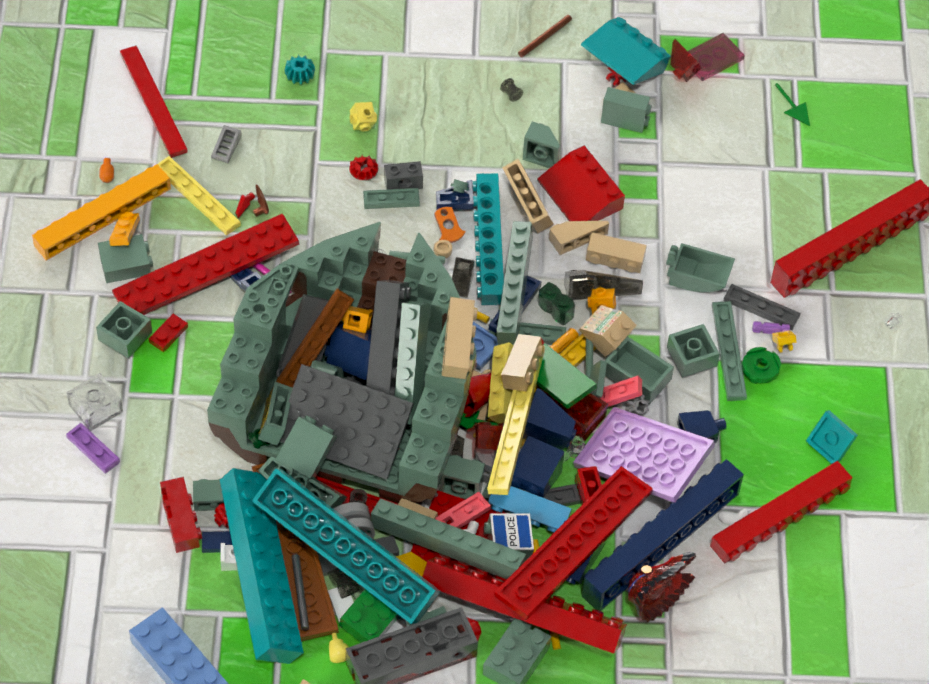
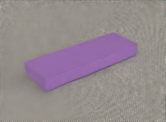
[66,423,120,474]

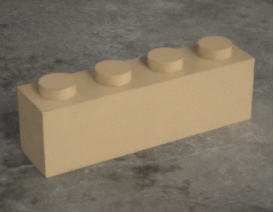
[502,159,554,233]
[441,297,478,379]

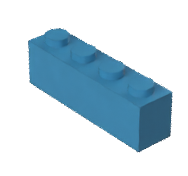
[488,486,572,533]

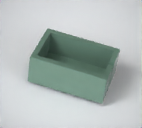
[605,336,674,404]
[483,618,551,684]

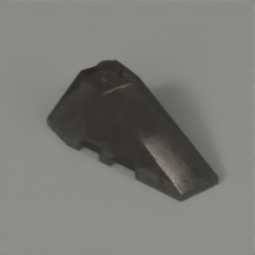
[564,270,643,301]

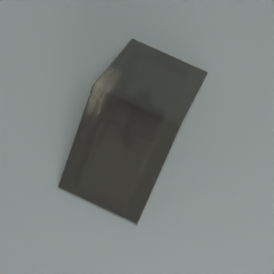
[452,257,475,298]

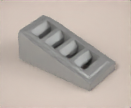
[211,125,242,163]

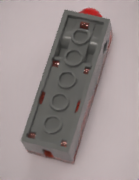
[346,607,482,684]

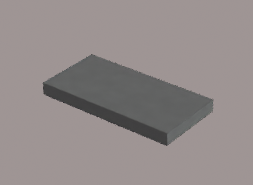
[278,294,329,370]

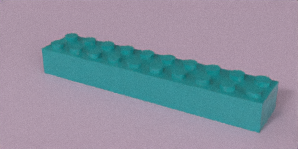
[220,468,304,664]
[252,468,441,624]

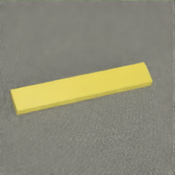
[158,156,241,236]

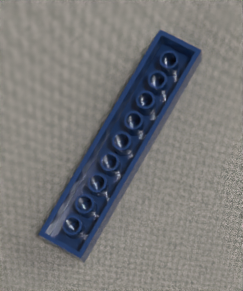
[582,459,744,611]

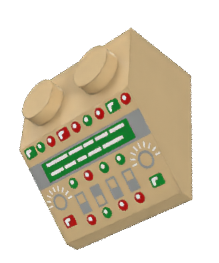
[579,305,637,357]

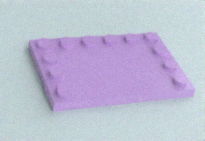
[573,407,715,503]

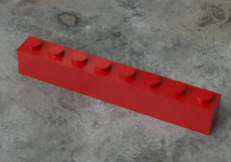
[710,461,853,564]

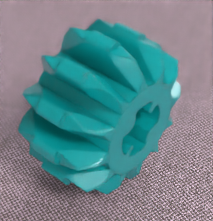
[285,54,315,85]

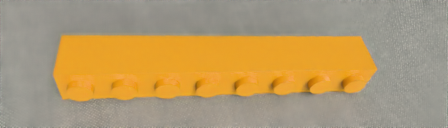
[32,164,171,261]

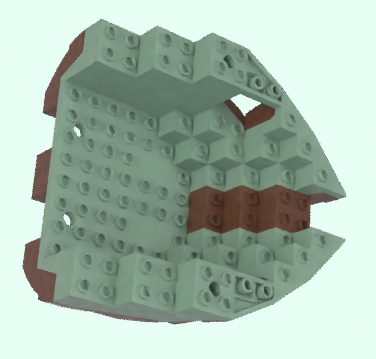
[207,222,477,504]

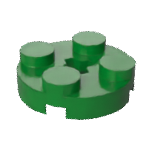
[742,347,781,384]

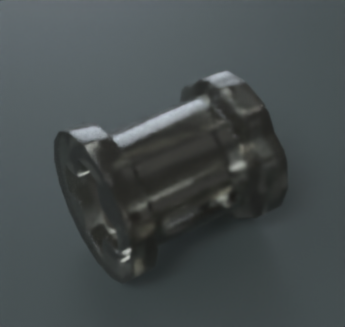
[500,78,523,102]
[349,489,367,505]

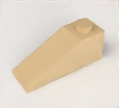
[549,221,609,255]

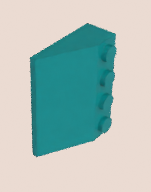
[581,17,671,85]

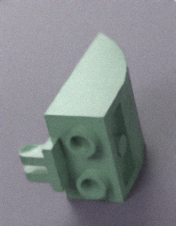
[666,243,735,292]

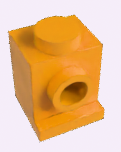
[341,306,373,333]

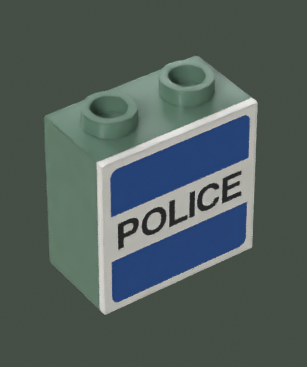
[484,514,534,560]

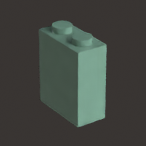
[601,87,652,133]
[98,234,153,284]
[276,415,337,479]

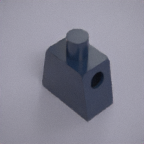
[677,410,727,443]

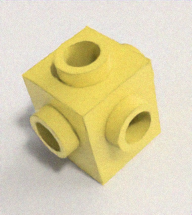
[349,102,377,132]

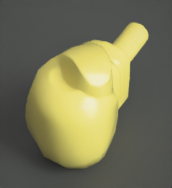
[329,633,349,663]

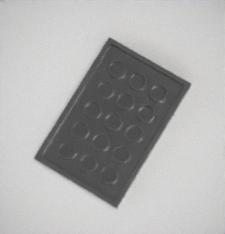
[280,364,414,479]

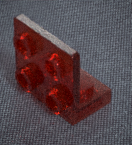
[467,422,504,451]

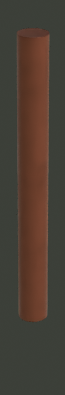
[518,15,572,57]

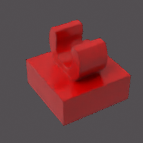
[606,67,627,87]

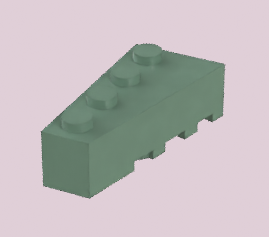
[258,456,347,508]

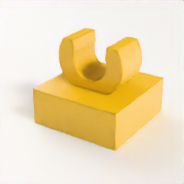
[772,330,797,353]

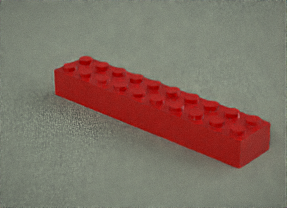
[770,179,929,298]
[422,554,627,654]

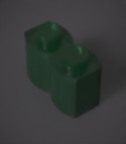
[538,282,575,325]

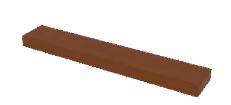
[276,288,354,388]

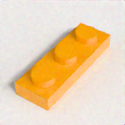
[109,212,140,246]

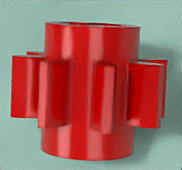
[214,503,229,528]

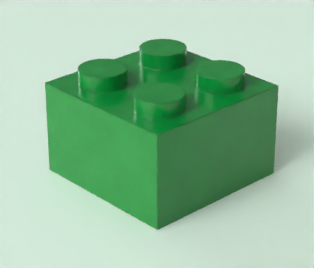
[339,589,398,643]

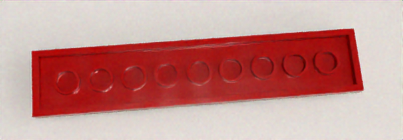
[112,213,300,315]
[494,466,653,620]

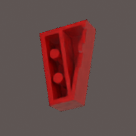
[160,477,202,553]

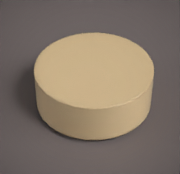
[434,240,452,258]

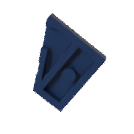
[436,180,474,210]

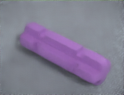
[752,321,790,334]

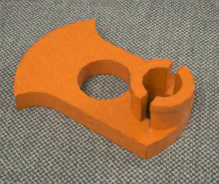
[434,207,466,243]

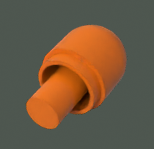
[99,158,114,183]

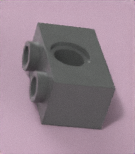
[384,161,423,190]

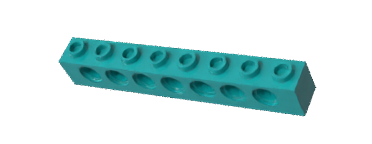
[472,173,504,305]

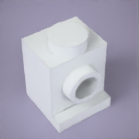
[221,543,238,571]

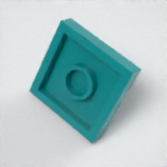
[806,410,858,464]

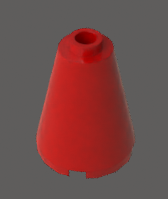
[464,373,491,417]

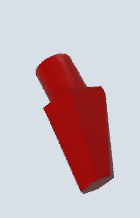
[235,192,255,218]

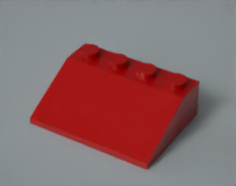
[537,145,625,221]

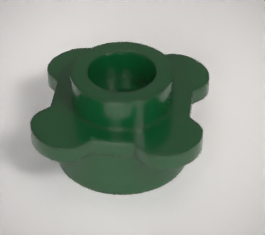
[248,429,270,449]

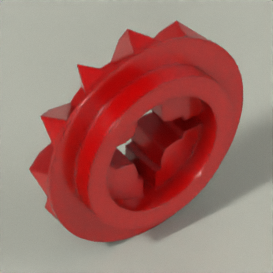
[349,155,379,180]

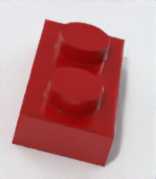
[148,313,188,352]

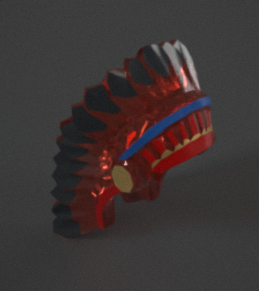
[628,552,696,622]

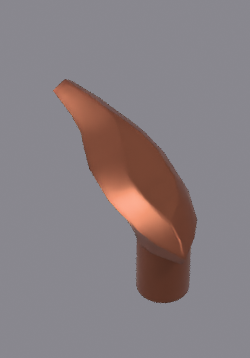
[253,184,269,217]

